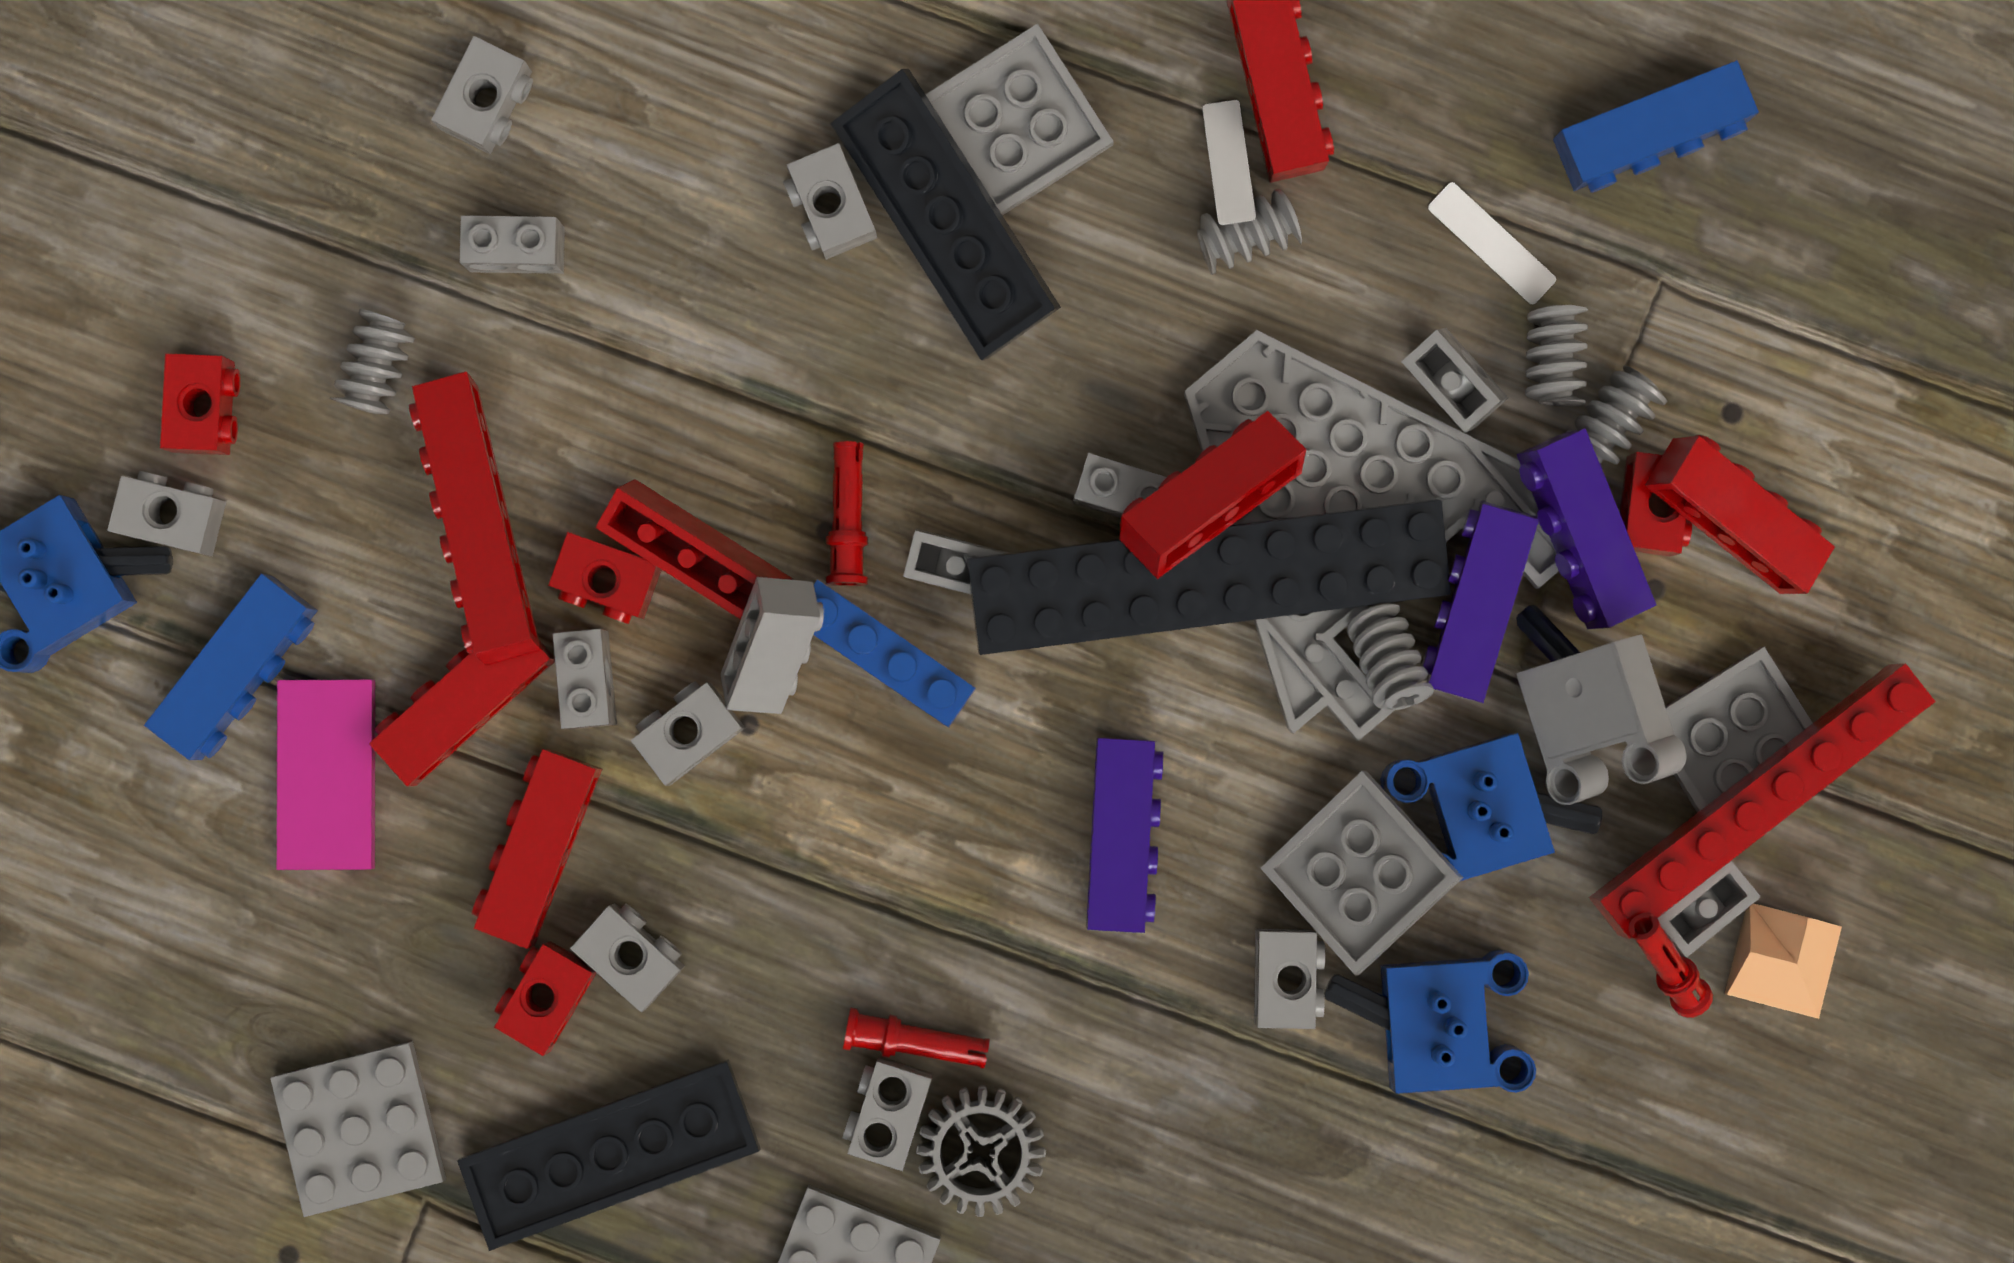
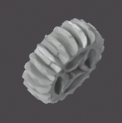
[916,1085,1046,1217]

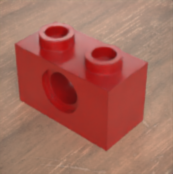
[160,353,241,455]
[1619,452,1692,557]
[548,532,662,624]
[494,941,597,1056]

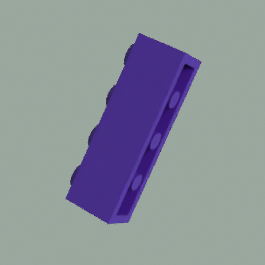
[1516,428,1657,629]
[1422,500,1539,703]
[1086,738,1163,933]

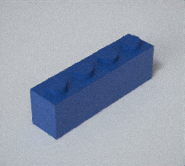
[1553,60,1759,193]
[144,573,318,760]
[813,579,976,728]

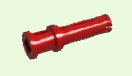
[825,441,868,586]
[1628,912,1713,1018]
[843,1007,990,1069]

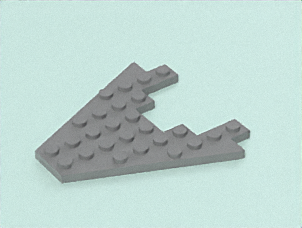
[1184,330,1558,741]

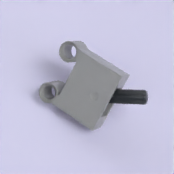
[1516,605,1686,805]

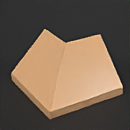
[1725,903,1842,1019]

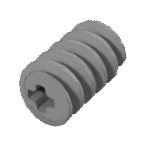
[1197,189,1302,275]
[1525,305,1588,406]
[329,309,415,414]
[1566,365,1668,469]
[1347,604,1434,710]

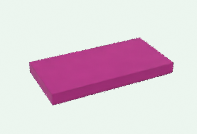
[276,680,375,870]

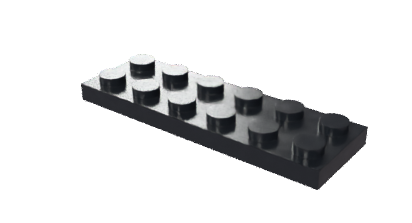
[830,69,1061,361]
[457,1059,761,1251]

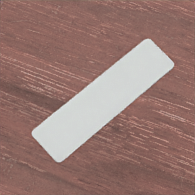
[1202,100,1256,225]
[1428,182,1556,304]

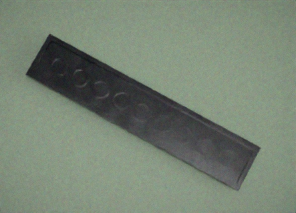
[967,499,1451,655]

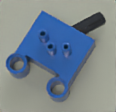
[0,495,173,673]
[1381,733,1602,881]
[1324,950,1536,1094]

